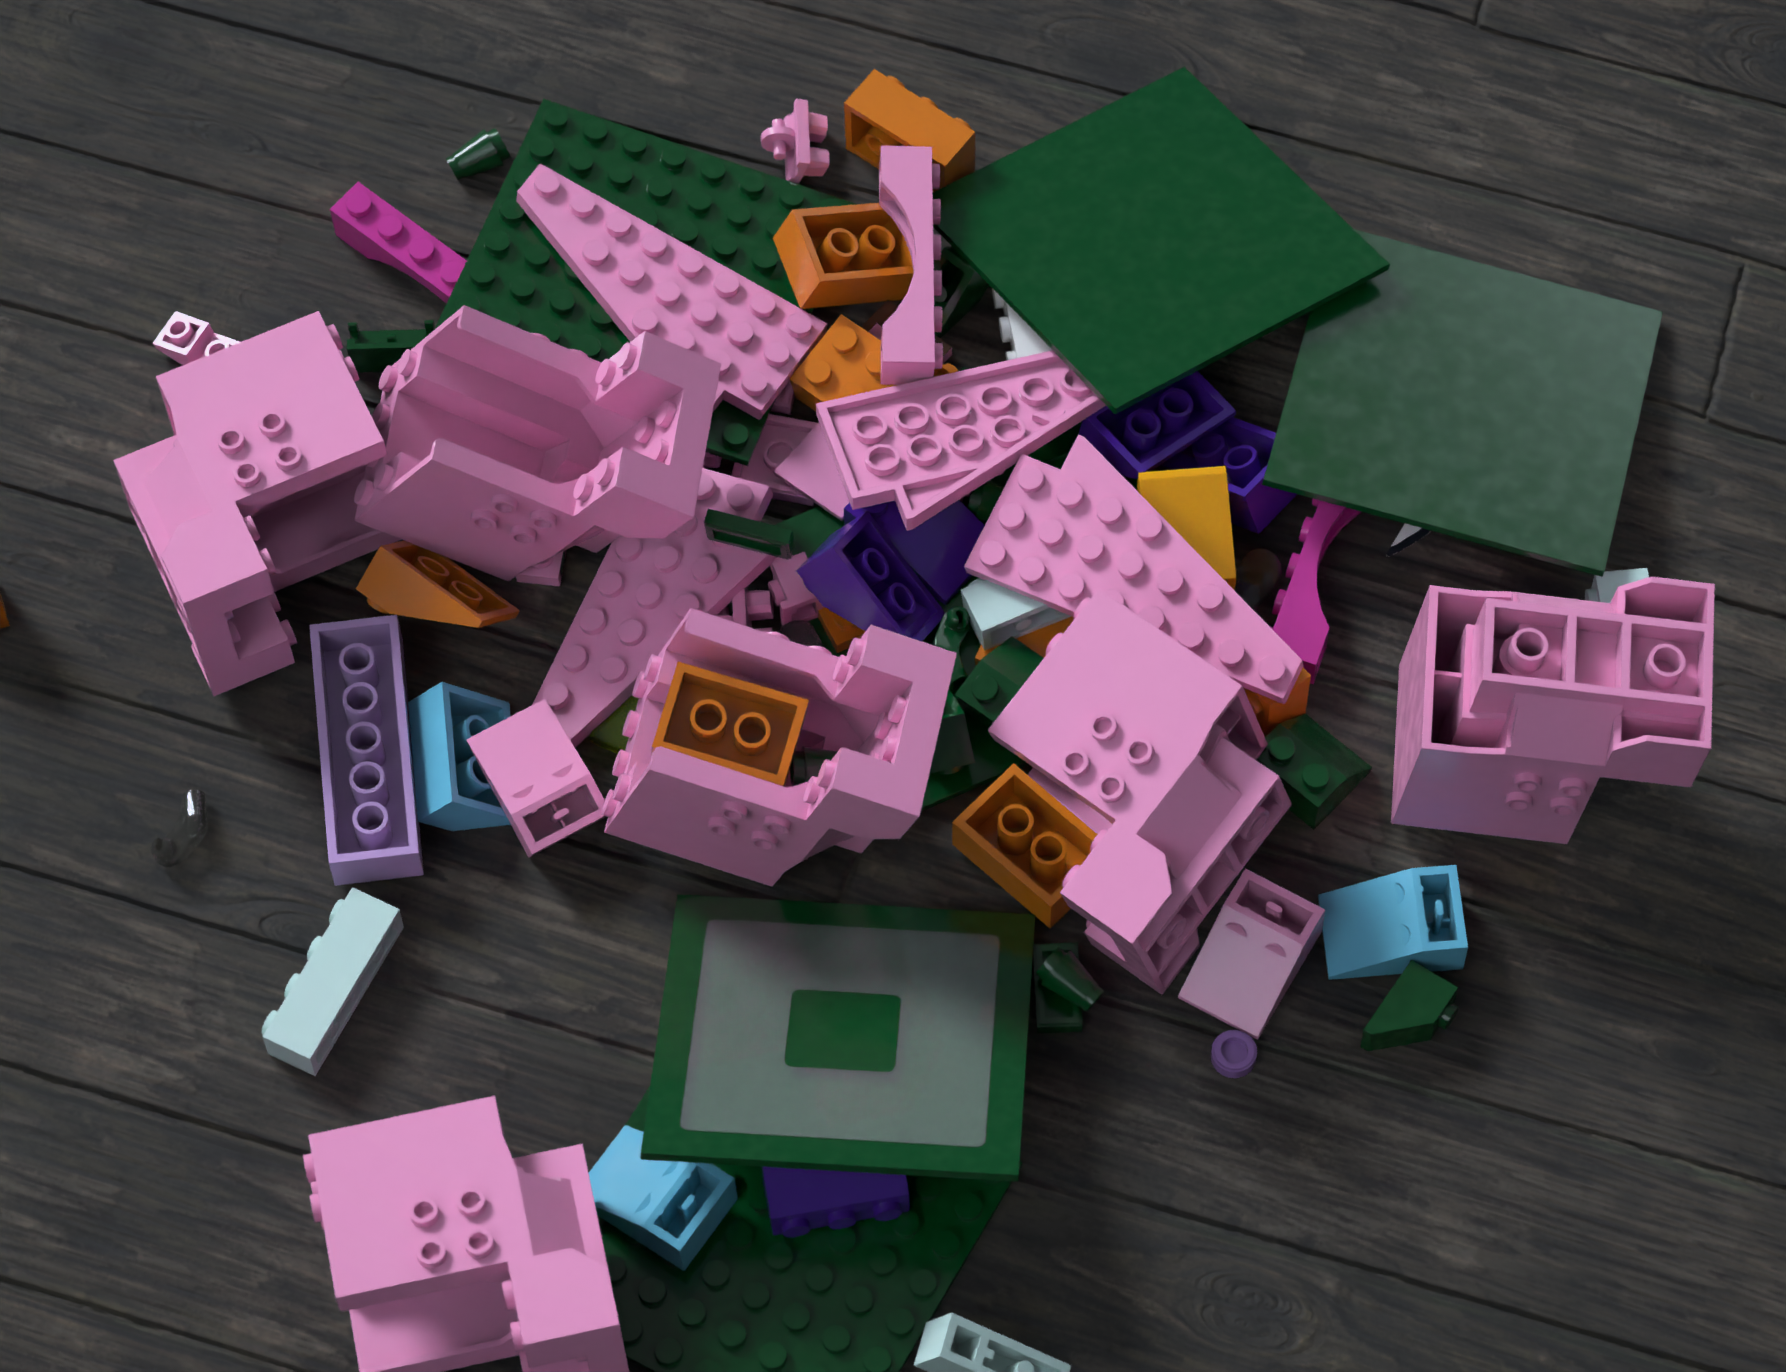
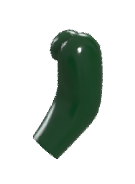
[932,606,970,690]

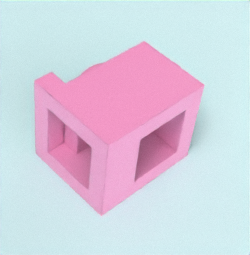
[768,552,824,629]

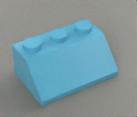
[408,682,511,831]

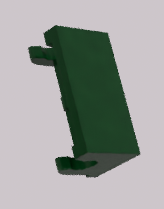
[347,320,435,373]

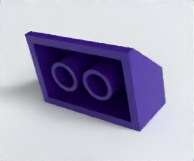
[1079,371,1236,479]
[762,1167,909,1237]

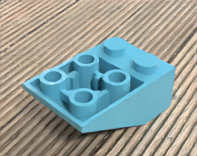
[1318,865,1468,980]
[589,1125,738,1271]

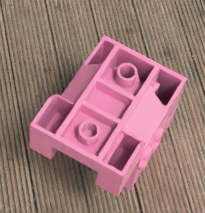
[354,305,721,582]
[113,311,401,696]
[1391,577,1715,844]
[988,589,1292,995]
[602,608,957,887]
[303,1096,629,1372]

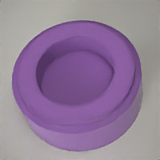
[1211,1030,1257,1078]

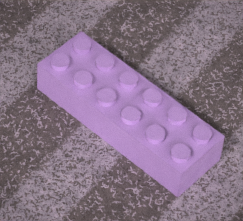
[309,615,424,886]

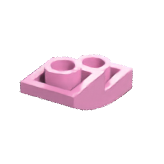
[153,311,240,365]

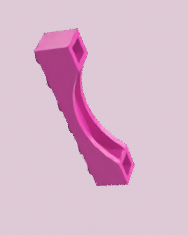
[330,182,467,304]
[1271,499,1361,684]

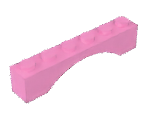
[879,146,943,385]

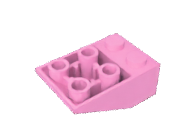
[466,699,607,858]
[1178,868,1325,1040]

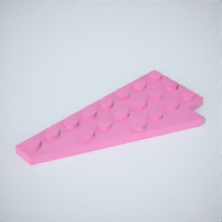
[516,164,828,420]
[816,350,1106,530]
[964,434,1303,705]
[532,468,778,748]

